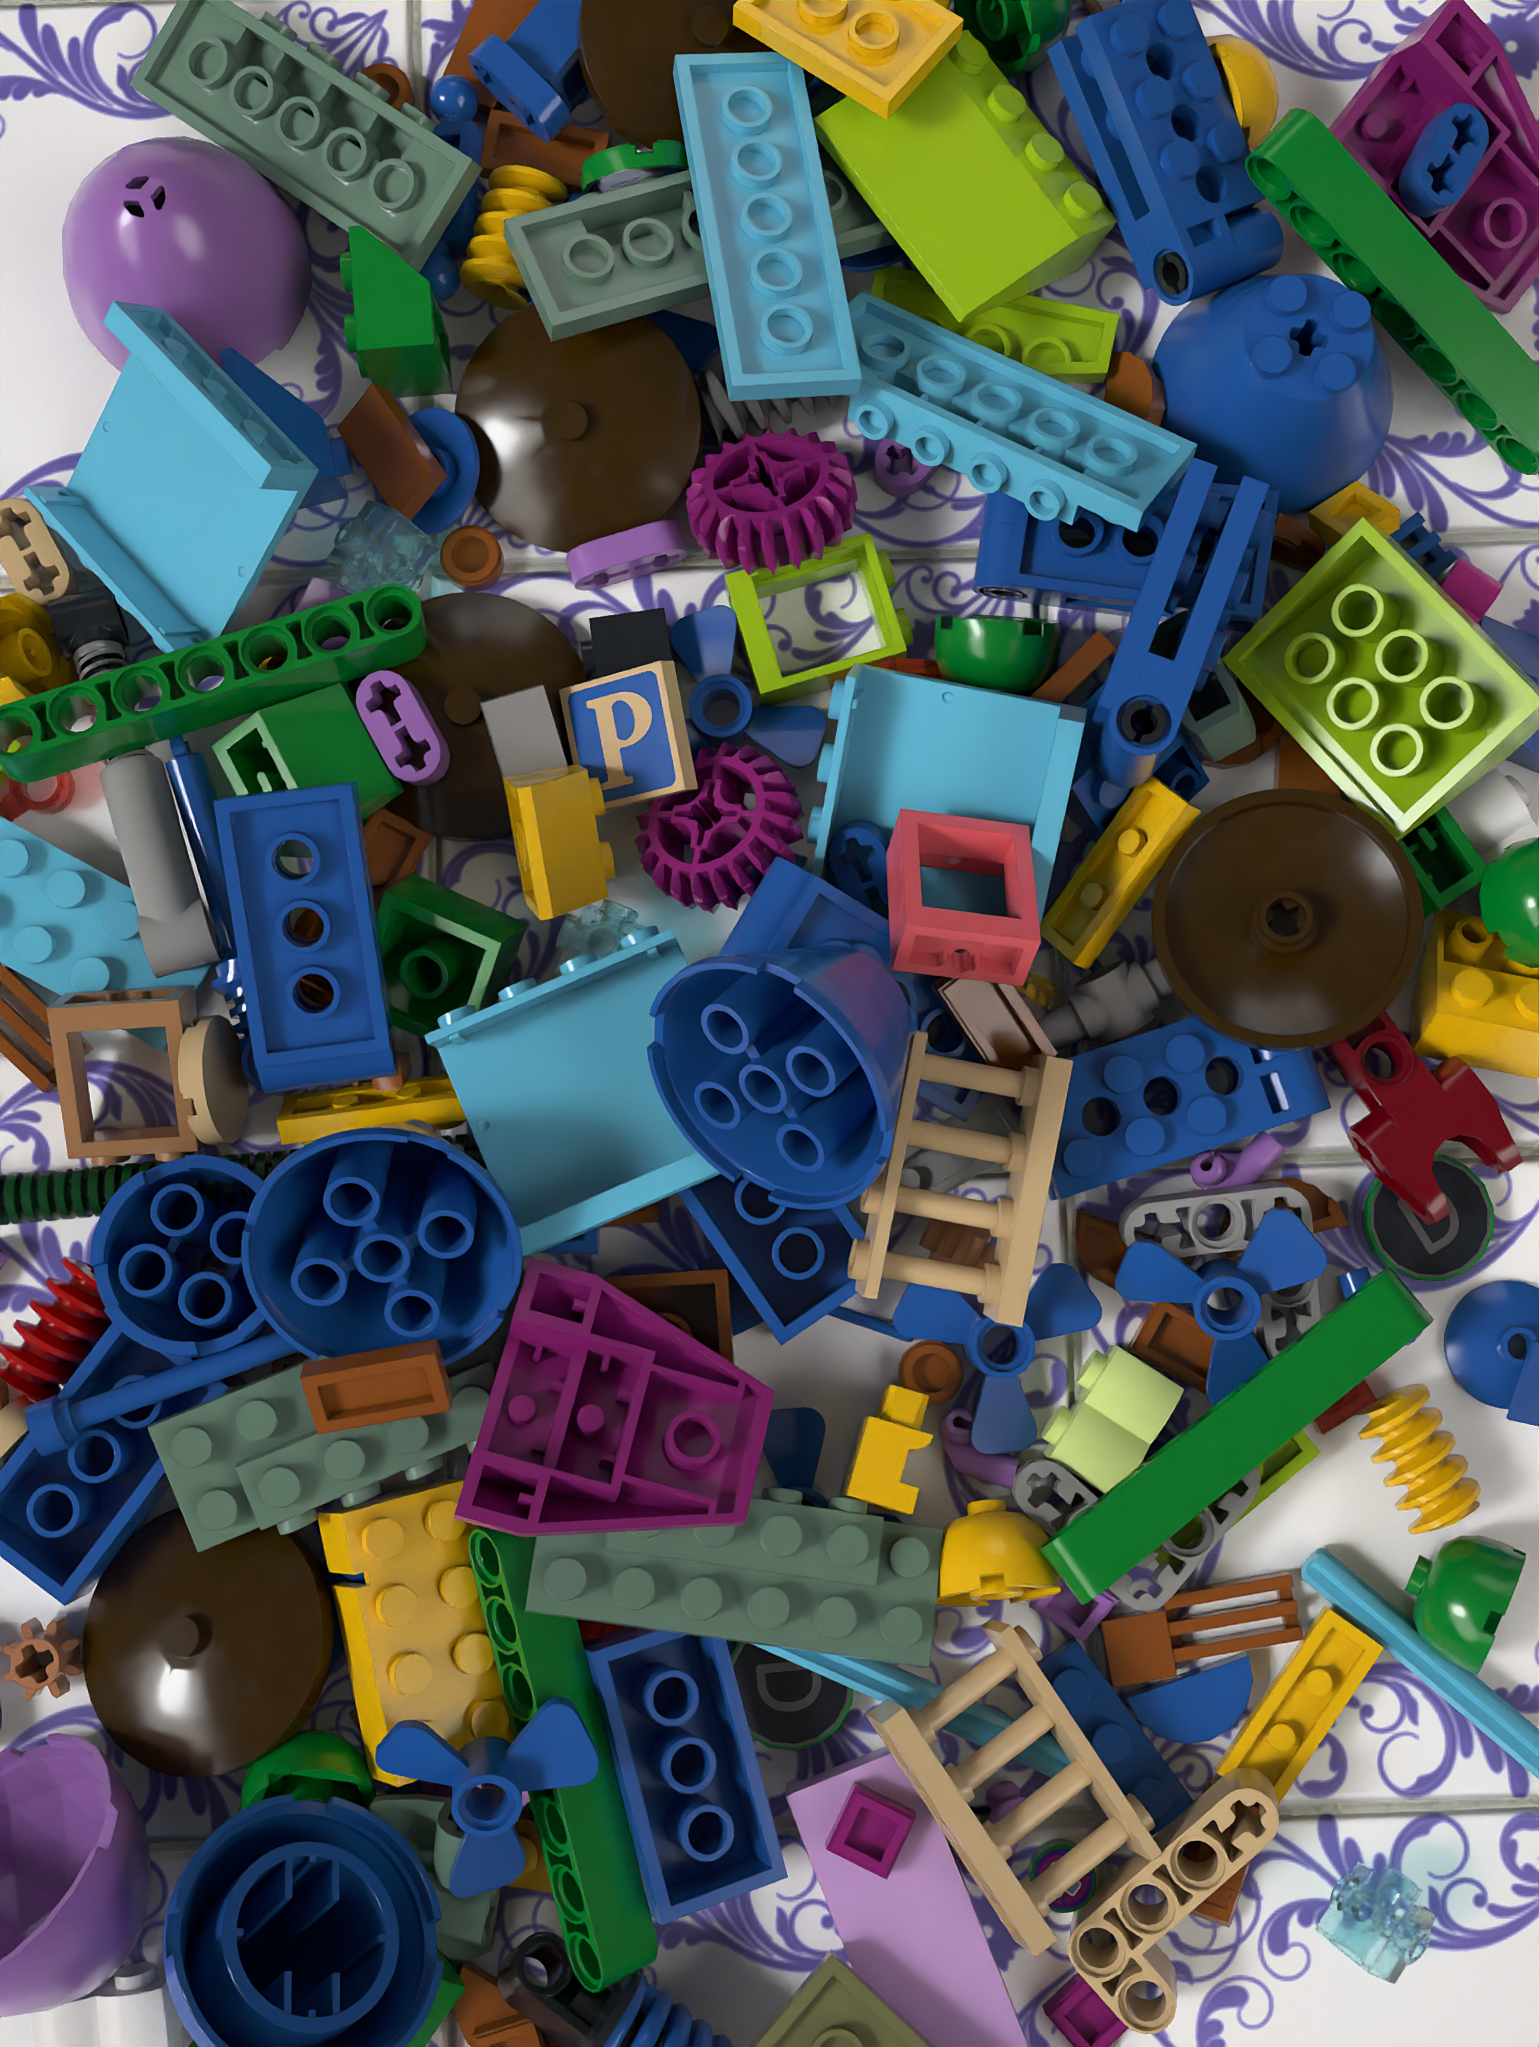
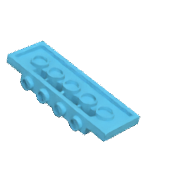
[846,291,1198,533]

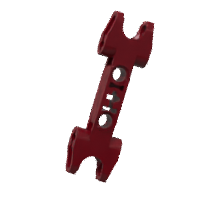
[1321,1011,1523,1225]

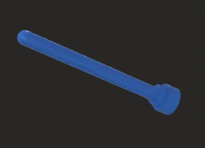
[25,1332,299,1457]

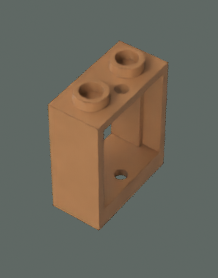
[46,985,204,1166]

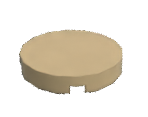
[178,1014,249,1146]

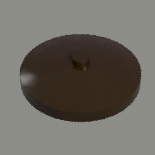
[577,0,815,152]
[454,303,704,554]
[348,592,589,842]
[1151,788,1424,1052]
[82,1507,334,1778]

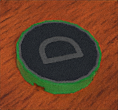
[580,140,689,195]
[1361,1155,1494,1281]
[730,1642,854,1751]

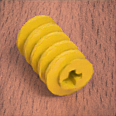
[459,165,568,311]
[1355,1384,1481,1535]

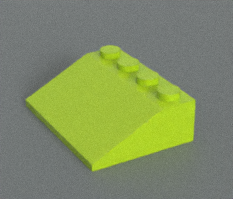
[813,30,1117,323]
[1221,517,1539,842]

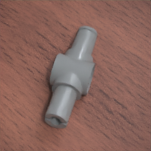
[1036,958,1172,1052]

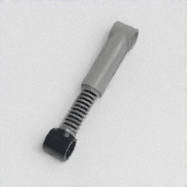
[48,586,221,979]

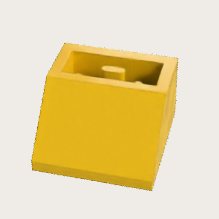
[1411,909,1539,1079]

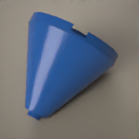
[163,1794,444,2047]

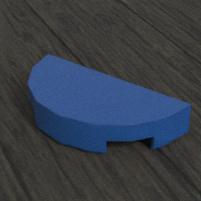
[1123,1651,1253,1744]

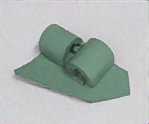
[369,1794,500,1966]

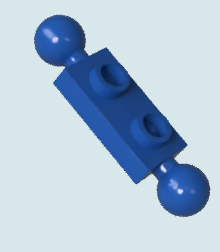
[419,74,484,302]

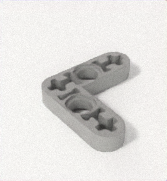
[1118,1181,1321,1359]
[1011,1458,1260,1612]

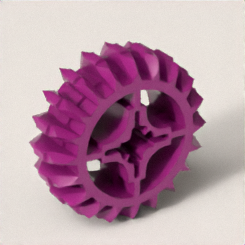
[686,427,858,575]
[634,742,805,914]

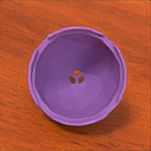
[62,136,312,372]
[0,1733,152,2018]

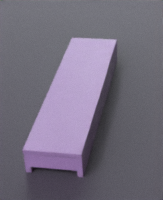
[785,1746,1030,2047]

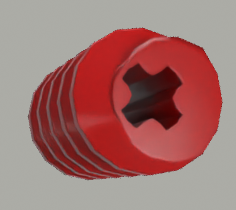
[0,1256,110,1402]

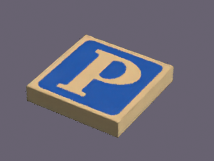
[559,660,698,811]

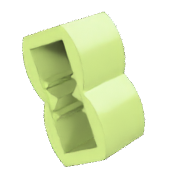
[1041,1345,1184,1494]

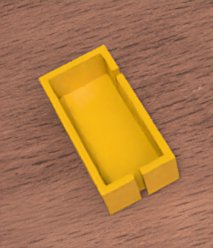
[317,1479,515,1787]

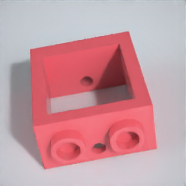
[886,808,1041,986]

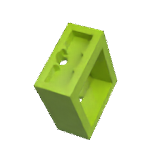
[724,532,914,706]

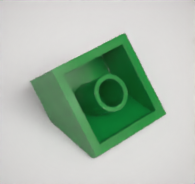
[376,874,528,1040]

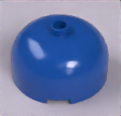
[90,1155,271,1358]

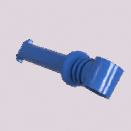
[165,735,302,1096]

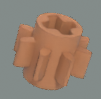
[918,1218,996,1269]
[1,1615,84,1701]

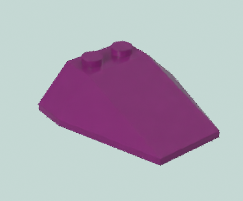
[1329,0,1539,315]
[453,1257,775,1537]

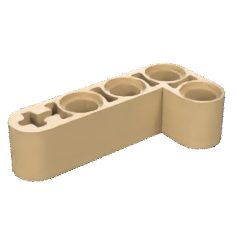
[1068,1767,1279,2035]

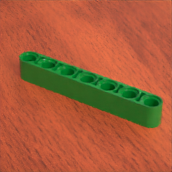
[1245,108,1539,475]
[0,583,428,783]
[1039,1267,1434,1605]
[468,1527,658,1993]

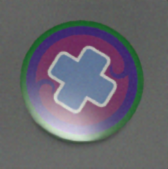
[1028,1839,1097,1913]

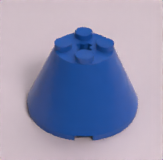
[1151,274,1394,516]
[647,943,918,1210]
[241,1119,523,1366]

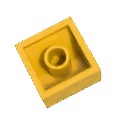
[503,764,615,921]

